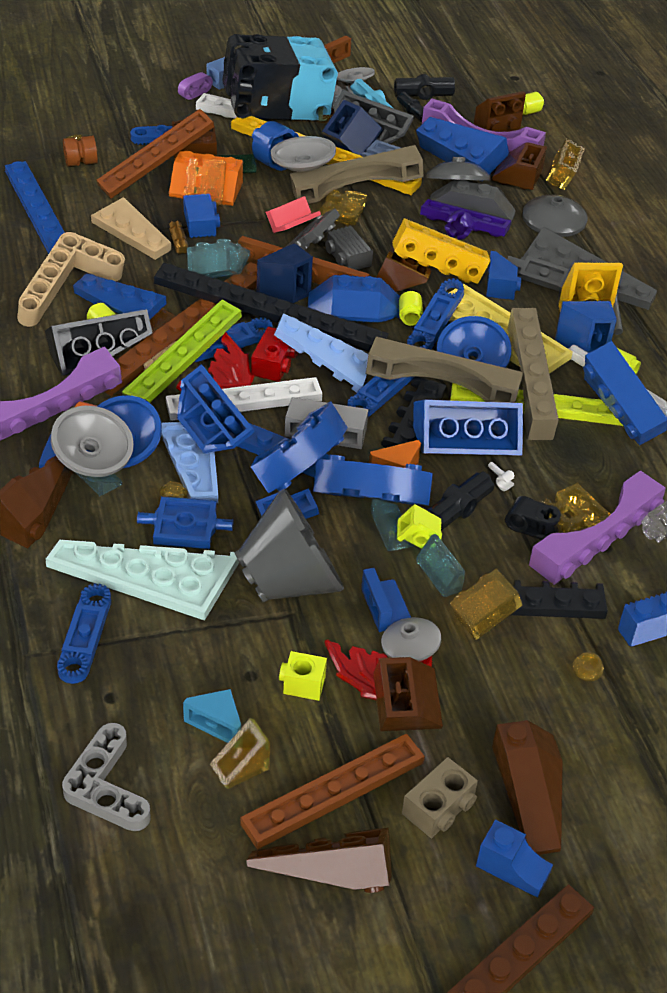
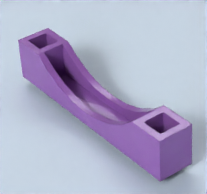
[422,99,546,152]
[0,346,122,441]
[529,470,666,585]

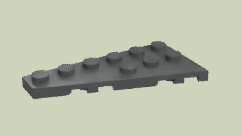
[523,227,657,310]

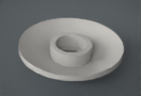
[337,67,375,85]
[381,617,441,661]

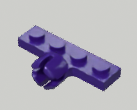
[420,199,511,240]

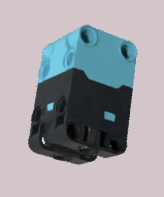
[222,34,338,121]

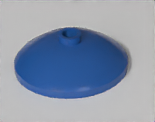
[437,316,512,368]
[86,395,162,468]

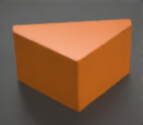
[369,440,421,468]

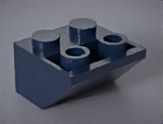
[322,100,382,156]
[257,243,313,303]

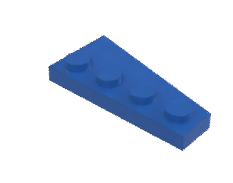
[73,274,167,319]

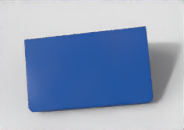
[361,568,411,632]

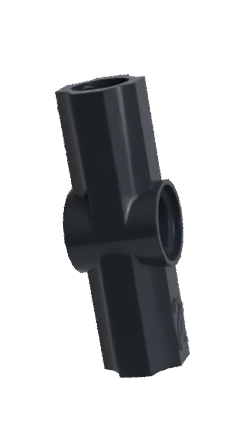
[394,74,455,100]
[426,471,495,531]

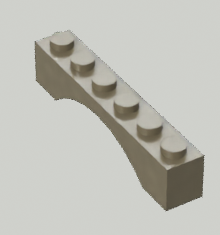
[290,145,424,204]
[507,308,559,440]
[366,337,523,403]

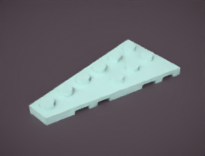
[46,540,239,621]

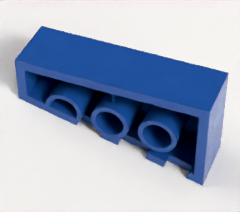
[416,117,509,182]
[583,341,667,445]

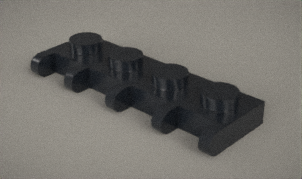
[381,377,446,448]
[488,579,608,619]

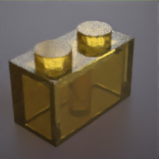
[546,138,585,190]
[450,568,523,640]

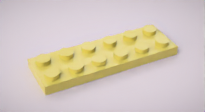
[448,284,573,374]

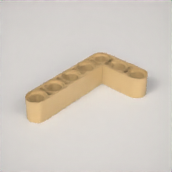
[17,232,125,327]

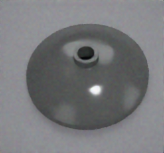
[426,157,490,180]
[522,195,588,237]

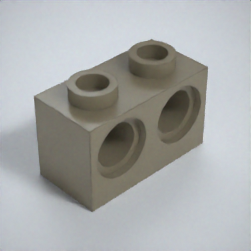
[402,757,478,839]

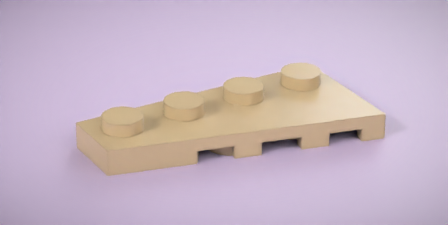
[91,197,171,260]

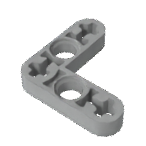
[62,723,151,831]

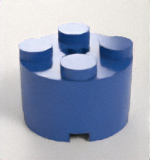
[252,121,299,171]

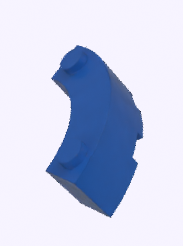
[251,401,348,493]
[313,455,433,506]

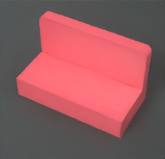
[266,196,321,233]

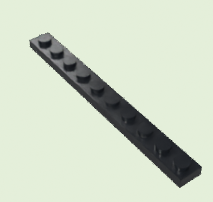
[154,263,389,352]

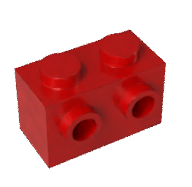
[251,327,298,382]

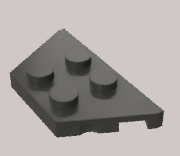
[284,208,340,250]

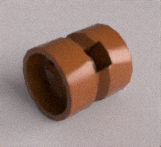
[63,135,98,167]

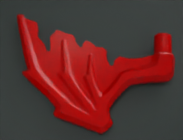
[176,332,255,391]
[325,639,432,700]

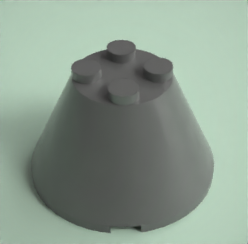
[234,488,344,602]

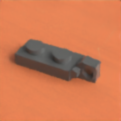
[507,255,570,292]

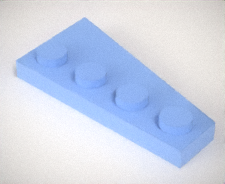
[274,313,368,392]
[161,422,218,503]

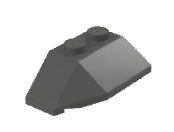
[333,90,414,144]
[429,179,516,225]

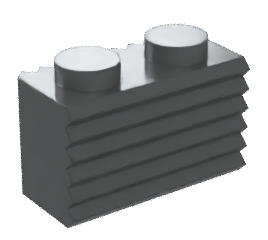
[325,225,373,270]

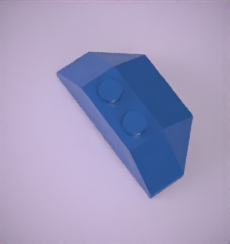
[308,275,400,322]
[177,364,255,453]

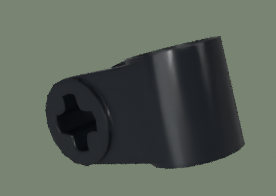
[505,496,561,540]

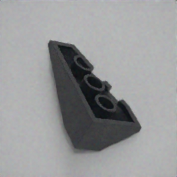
[45,309,153,376]

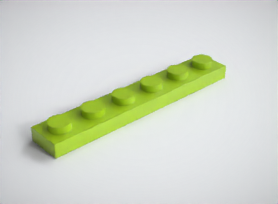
[122,300,242,403]

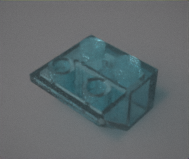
[187,239,250,278]

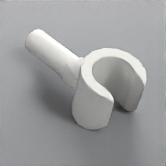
[488,462,514,491]

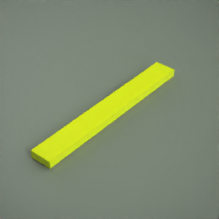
[450,383,623,426]

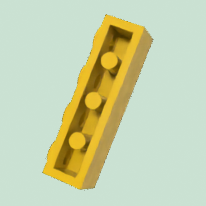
[392,218,490,284]

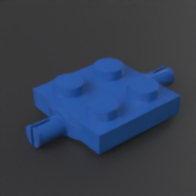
[137,496,234,549]

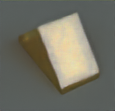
[210,719,270,788]

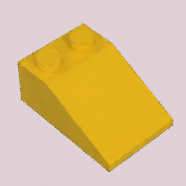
[559,263,623,312]

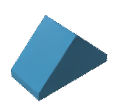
[183,689,241,748]

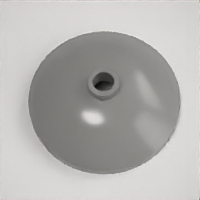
[271,136,336,172]
[51,405,134,477]

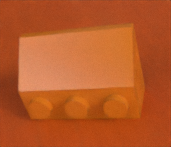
[169,151,243,206]

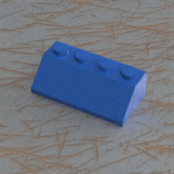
[413,400,523,456]

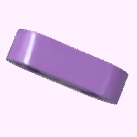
[178,72,213,100]

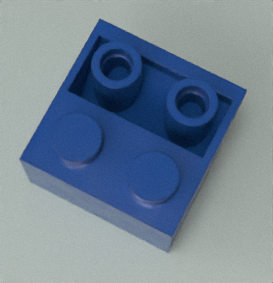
[555,301,617,353]

